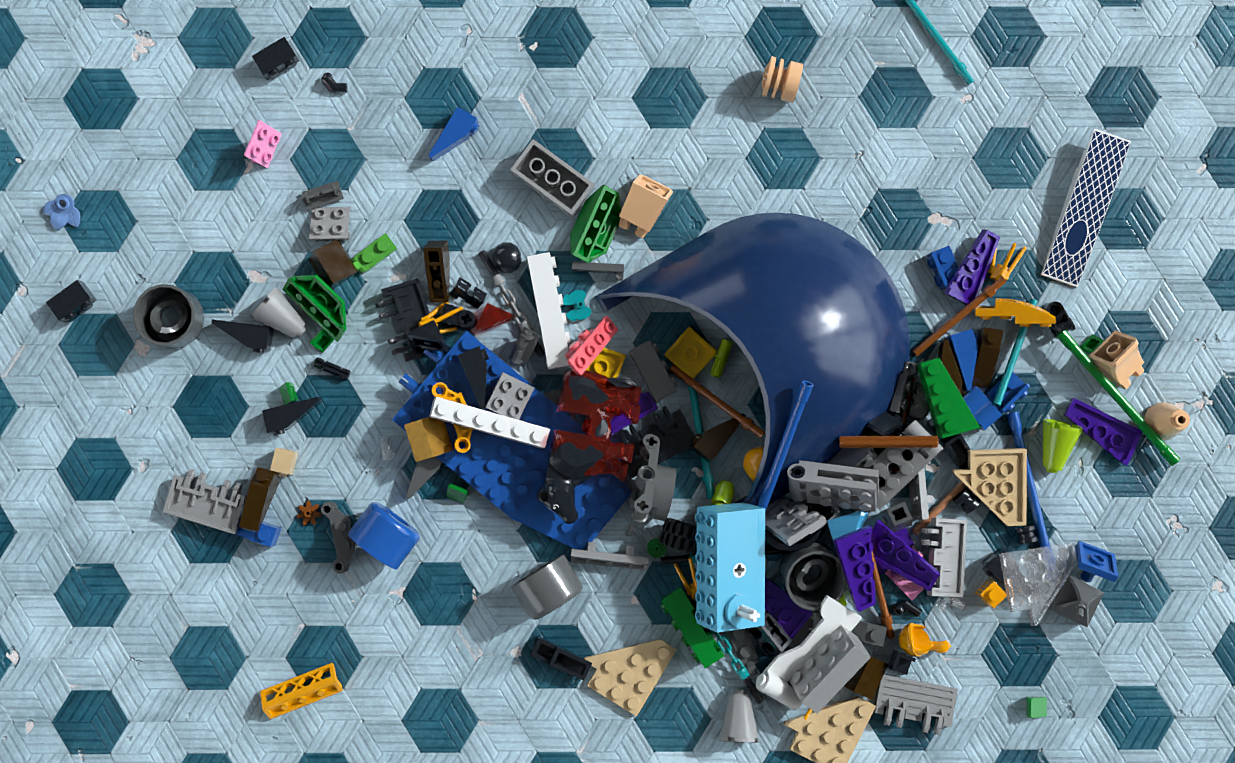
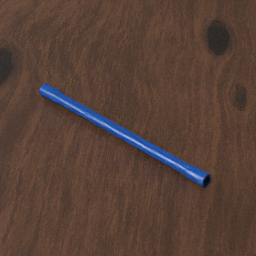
[757,381,814,511]
[1007,411,1059,583]

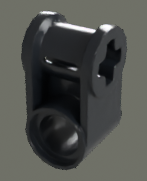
[1042,301,1075,339]
[440,303,478,330]

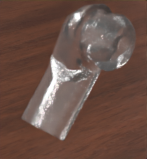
[936,597,966,611]

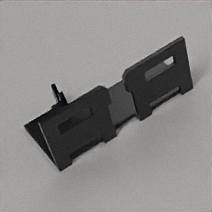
[449,277,487,309]

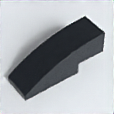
[927,420,971,469]
[530,636,592,681]

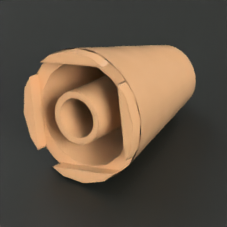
[1144,402,1190,440]

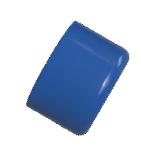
[348,502,420,569]

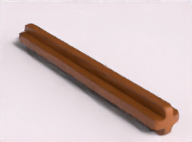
[839,436,939,448]

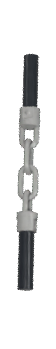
[478,250,545,357]

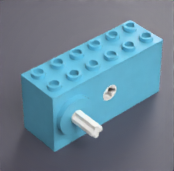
[695,502,765,632]

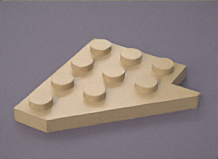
[952,448,1027,526]
[584,639,677,716]
[783,696,876,763]

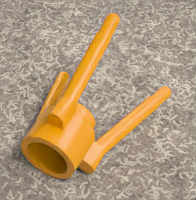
[988,243,1027,281]
[418,302,463,334]
[674,558,697,599]

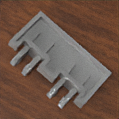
[163,469,247,534]
[765,496,826,546]
[920,518,967,597]
[874,674,958,735]

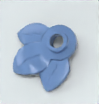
[43,194,80,230]

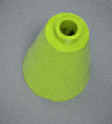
[1042,419,1082,473]

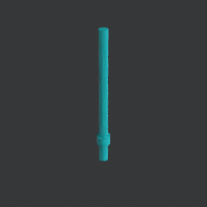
[904,0,975,86]
[993,299,1038,406]
[688,385,714,499]

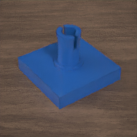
[1075,541,1118,582]

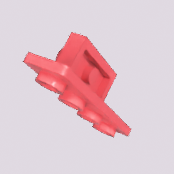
[564,316,618,376]

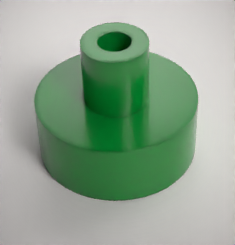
[647,538,666,558]

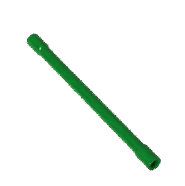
[1056,329,1181,466]

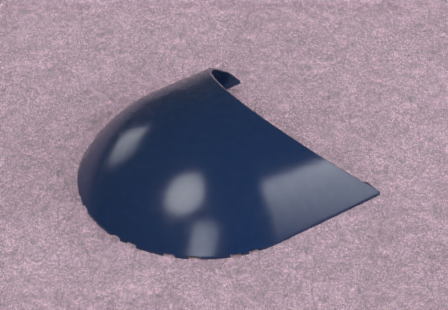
[595,213,910,506]

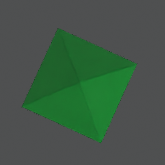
[309,329,334,353]
[1080,334,1105,354]

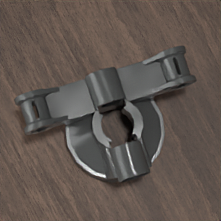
[628,434,676,524]

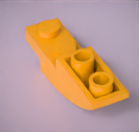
[975,298,1056,327]

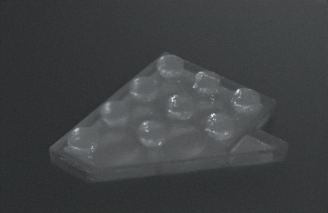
[999,543,1077,626]

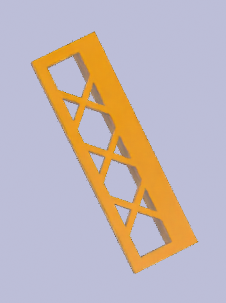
[260,663,343,719]

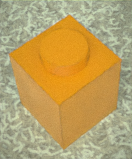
[975,579,1008,609]

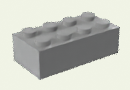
[510,139,595,219]
[789,625,871,714]

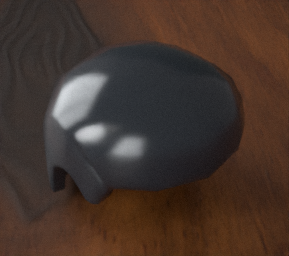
[492,242,522,273]

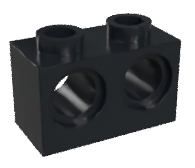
[745,611,792,658]

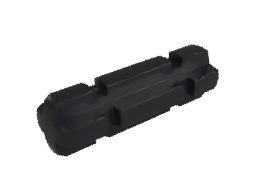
[313,357,351,380]

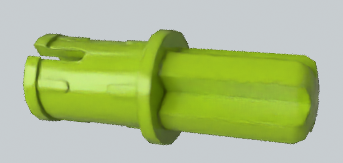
[710,339,733,378]

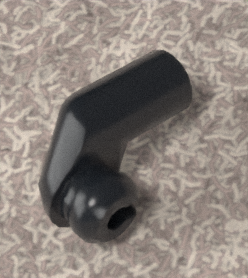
[321,72,348,93]
[893,600,922,617]

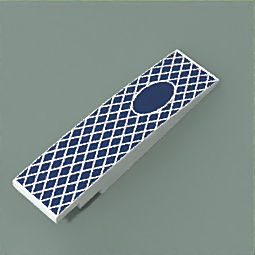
[1041,129,1131,288]

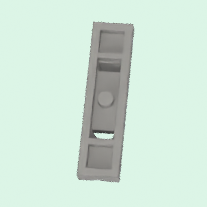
[906,449,934,520]
[571,542,649,571]

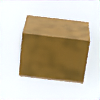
[404,417,453,462]

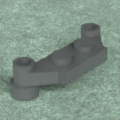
[321,501,357,574]

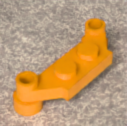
[431,382,473,453]

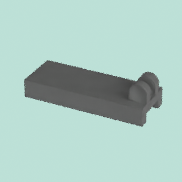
[572,261,624,281]

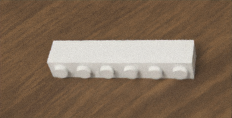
[527,252,571,371]
[429,397,550,448]

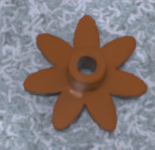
[297,500,322,525]

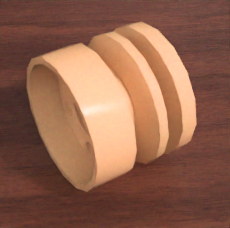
[761,56,803,103]

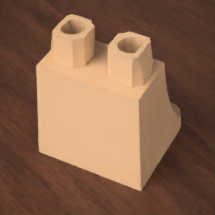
[619,175,673,238]
[1088,330,1144,390]

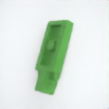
[352,233,398,273]

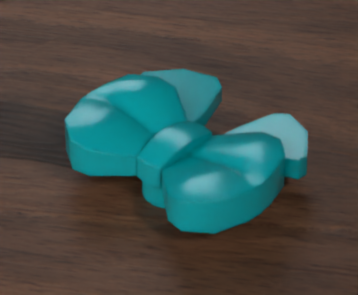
[563,290,592,322]

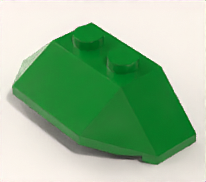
[570,185,621,263]
[282,275,347,342]

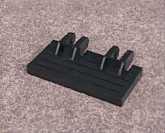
[375,278,441,363]
[613,406,694,479]

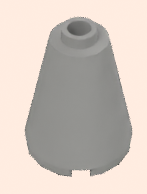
[251,287,306,338]
[720,690,759,743]

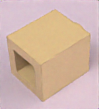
[270,448,298,477]

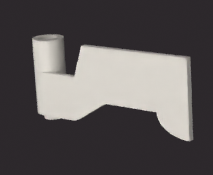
[756,595,862,710]

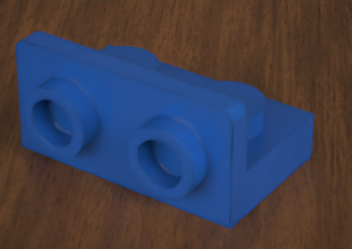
[926,246,959,290]
[985,372,1030,413]

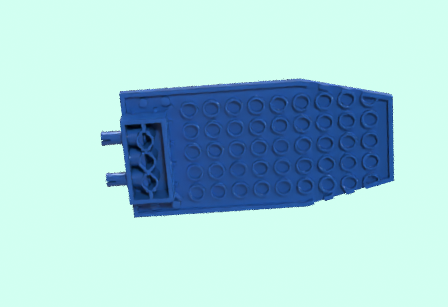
[392,331,631,550]

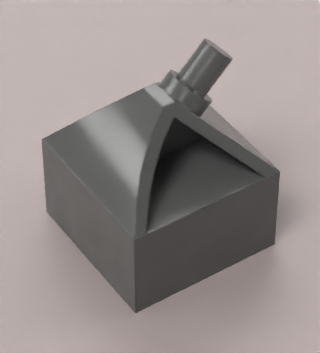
[1046,573,1104,627]

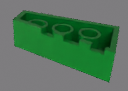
[917,358,980,439]
[660,586,725,669]

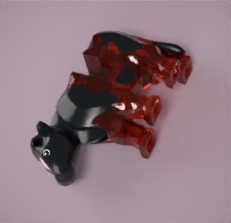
[536,370,641,524]

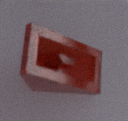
[476,303,514,332]

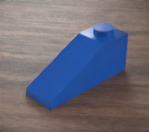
[428,107,479,161]
[946,329,979,391]
[236,521,282,547]

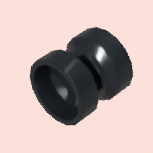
[953,488,981,515]

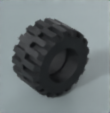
[658,518,697,555]

